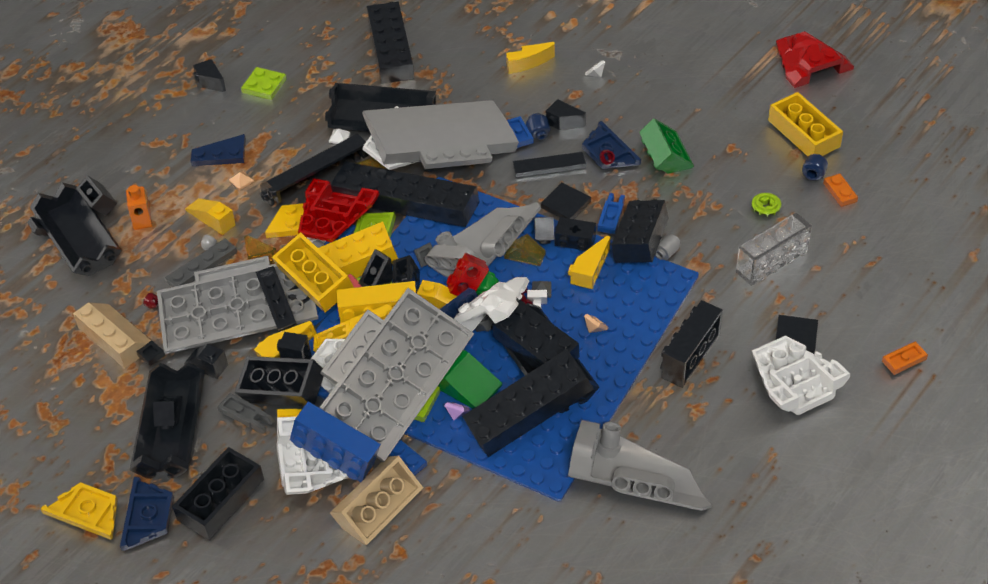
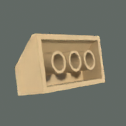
[73,302,151,369]
[330,456,423,545]

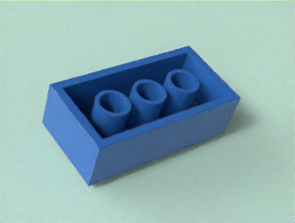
[290,402,381,482]

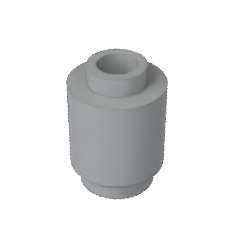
[655,234,681,261]

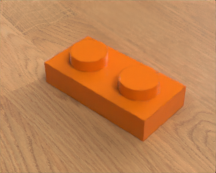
[823,173,858,207]
[882,341,928,375]

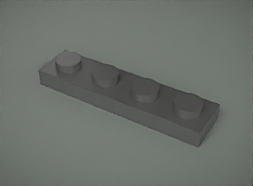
[165,238,237,287]

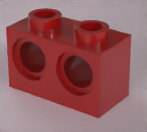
[447,253,489,296]

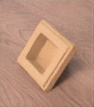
[229,171,254,190]
[584,314,608,333]

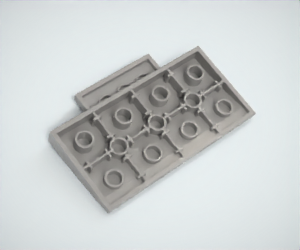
[362,100,519,169]
[157,256,318,354]
[319,288,474,462]

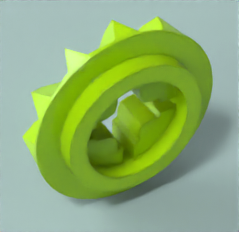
[751,193,781,217]

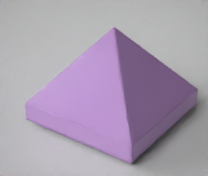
[445,402,470,420]

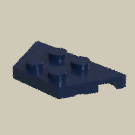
[582,121,641,169]
[120,477,174,551]

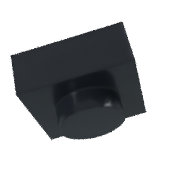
[27,217,49,236]
[136,340,165,367]

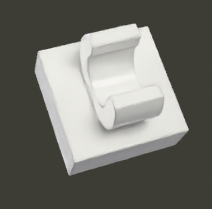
[527,290,547,308]

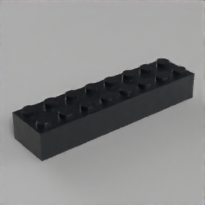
[331,162,479,227]

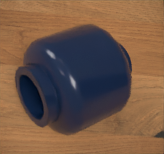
[526,113,551,140]
[802,154,828,181]

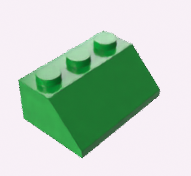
[639,118,694,174]

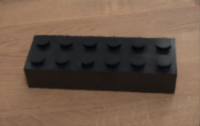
[367,1,414,84]
[462,349,594,457]

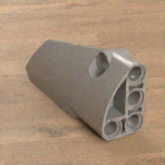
[425,202,541,284]
[568,420,712,511]

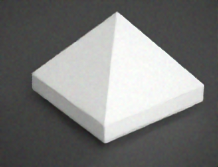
[585,60,605,77]
[329,129,351,144]

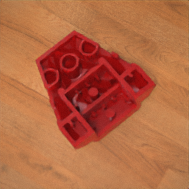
[776,31,854,88]
[298,178,379,242]

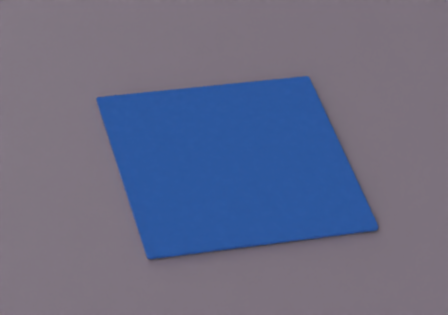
[309,177,699,501]

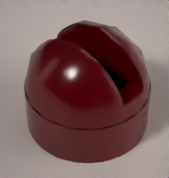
[599,150,615,165]
[143,292,158,309]

